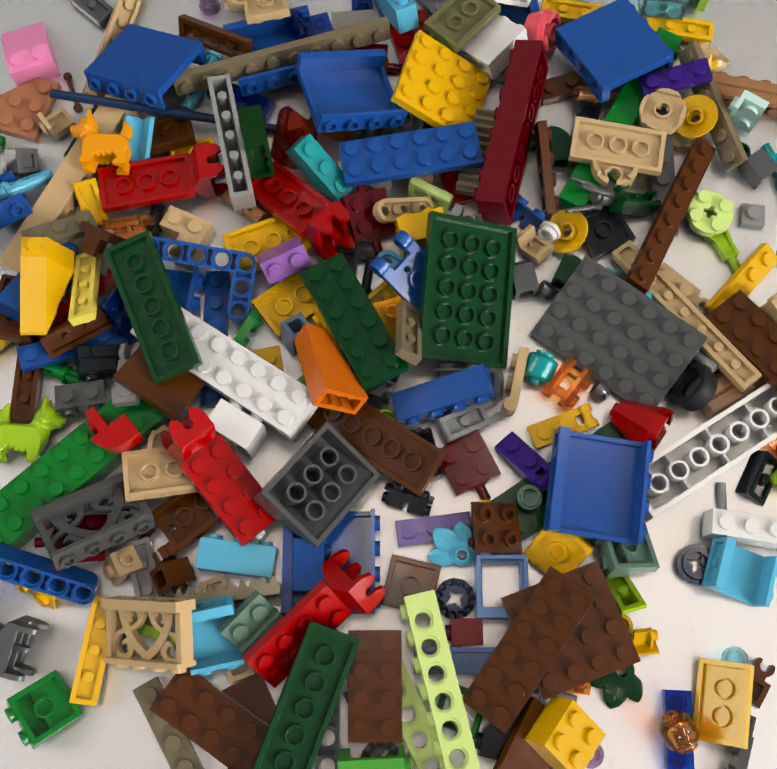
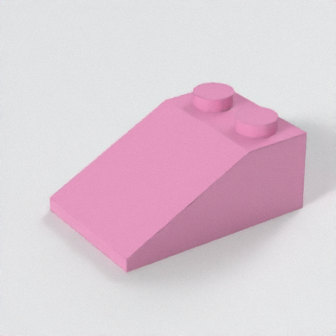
[1,21,61,87]

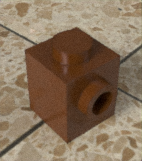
[149,556,197,596]

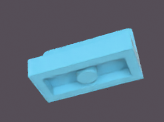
[122,115,155,163]

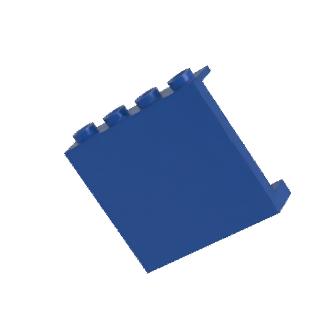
[555,0,674,103]
[223,5,315,97]
[84,24,207,110]
[295,49,408,133]
[543,426,654,545]
[281,509,380,615]

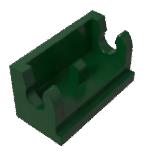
[608,185,662,217]

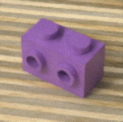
[256,236,313,285]

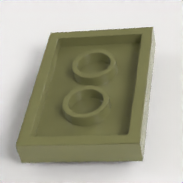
[424,0,501,53]

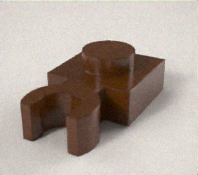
[751,657,775,709]

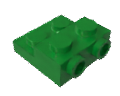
[4,670,83,749]

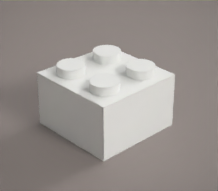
[209,398,269,460]

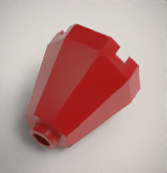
[609,400,674,451]

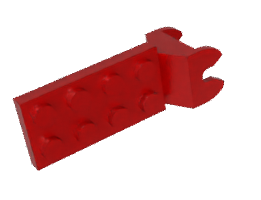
[97,143,228,213]
[251,161,355,260]
[160,407,276,547]
[242,549,385,688]

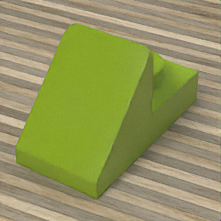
[604,574,647,615]

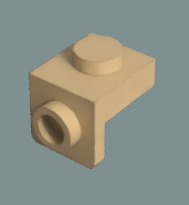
[37,107,76,140]
[516,224,554,265]
[103,545,143,586]

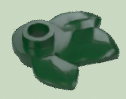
[591,665,643,709]

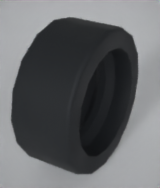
[668,362,718,411]

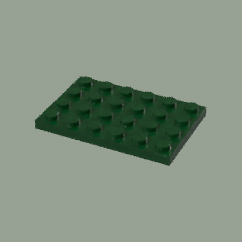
[419,211,517,369]

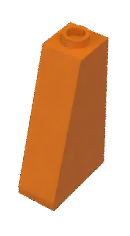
[294,323,368,415]

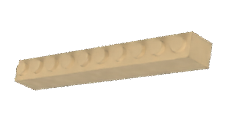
[0,94,138,276]

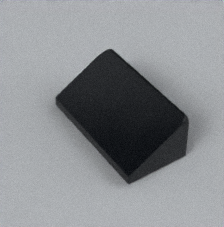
[735,450,777,506]

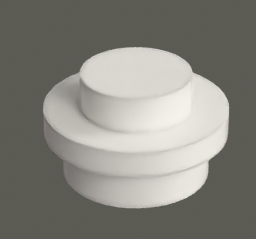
[538,221,561,243]

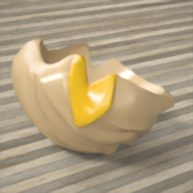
[700,41,731,73]

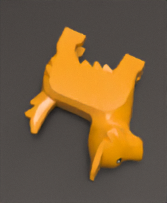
[70,108,133,175]

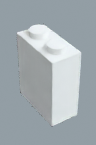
[459,14,528,80]

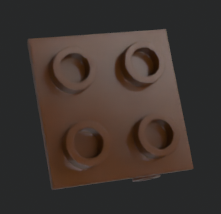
[468,502,522,554]

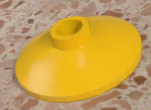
[676,94,718,138]
[549,209,588,254]

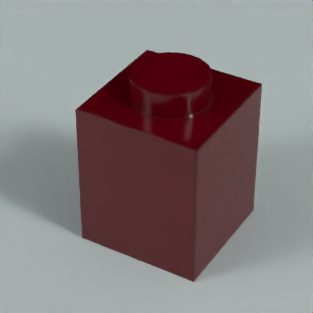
[445,618,483,647]

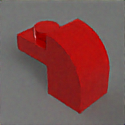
[85,407,145,453]

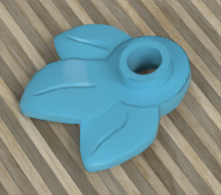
[427,521,475,567]

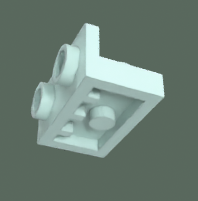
[727,90,769,133]

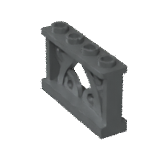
[30,472,155,571]

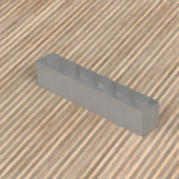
[207,74,257,211]

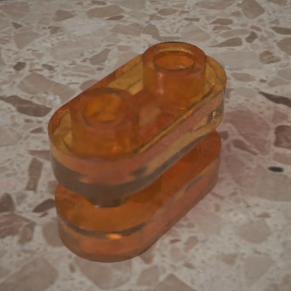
[541,356,594,410]

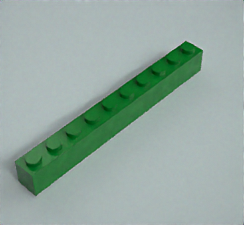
[558,27,683,213]

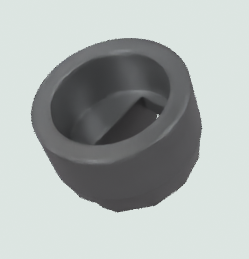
[537,280,558,301]
[589,380,611,401]

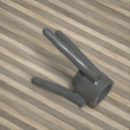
[565,176,615,213]

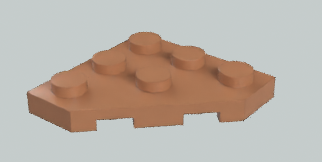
[0,77,62,143]

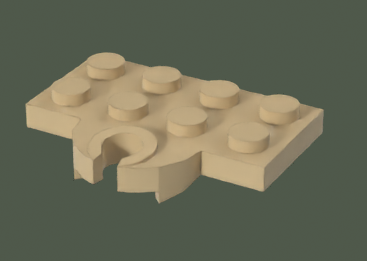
[221,0,291,25]
[568,116,667,187]
[121,425,198,502]

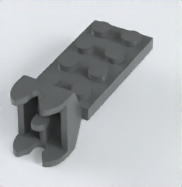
[0,615,49,681]

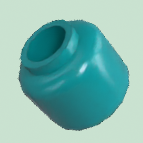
[524,349,558,386]

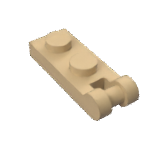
[501,346,529,417]

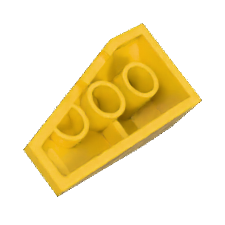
[20,237,75,335]

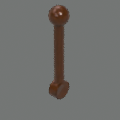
[63,72,83,113]

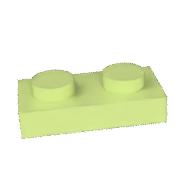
[407,177,454,214]

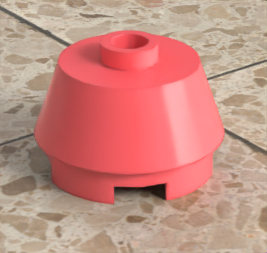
[524,8,561,52]

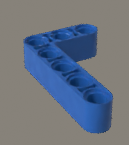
[153,236,257,322]
[0,543,99,605]

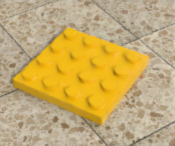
[390,30,492,127]

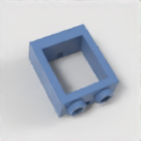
[474,553,529,620]

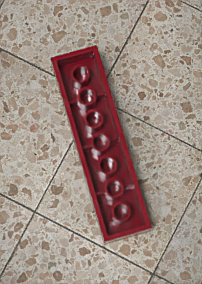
[473,40,549,226]

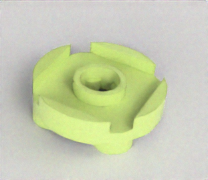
[685,190,734,237]

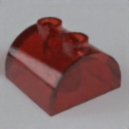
[270,106,318,169]

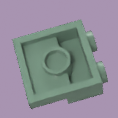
[590,522,660,577]
[217,590,284,655]

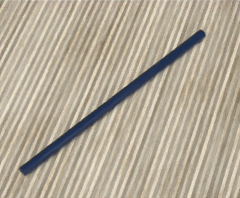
[50,89,278,134]

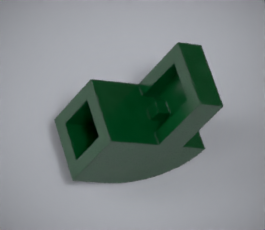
[529,126,573,169]

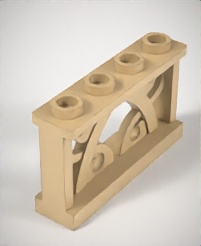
[101,595,197,674]

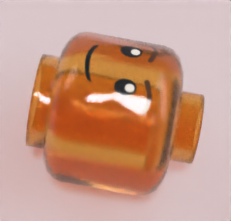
[658,710,700,754]

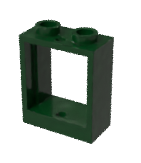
[238,104,275,180]

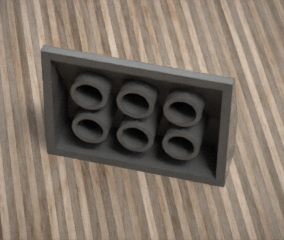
[253,422,381,548]

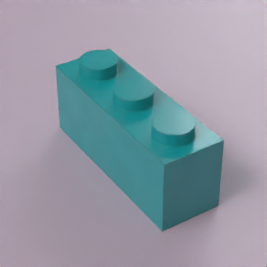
[285,133,355,203]

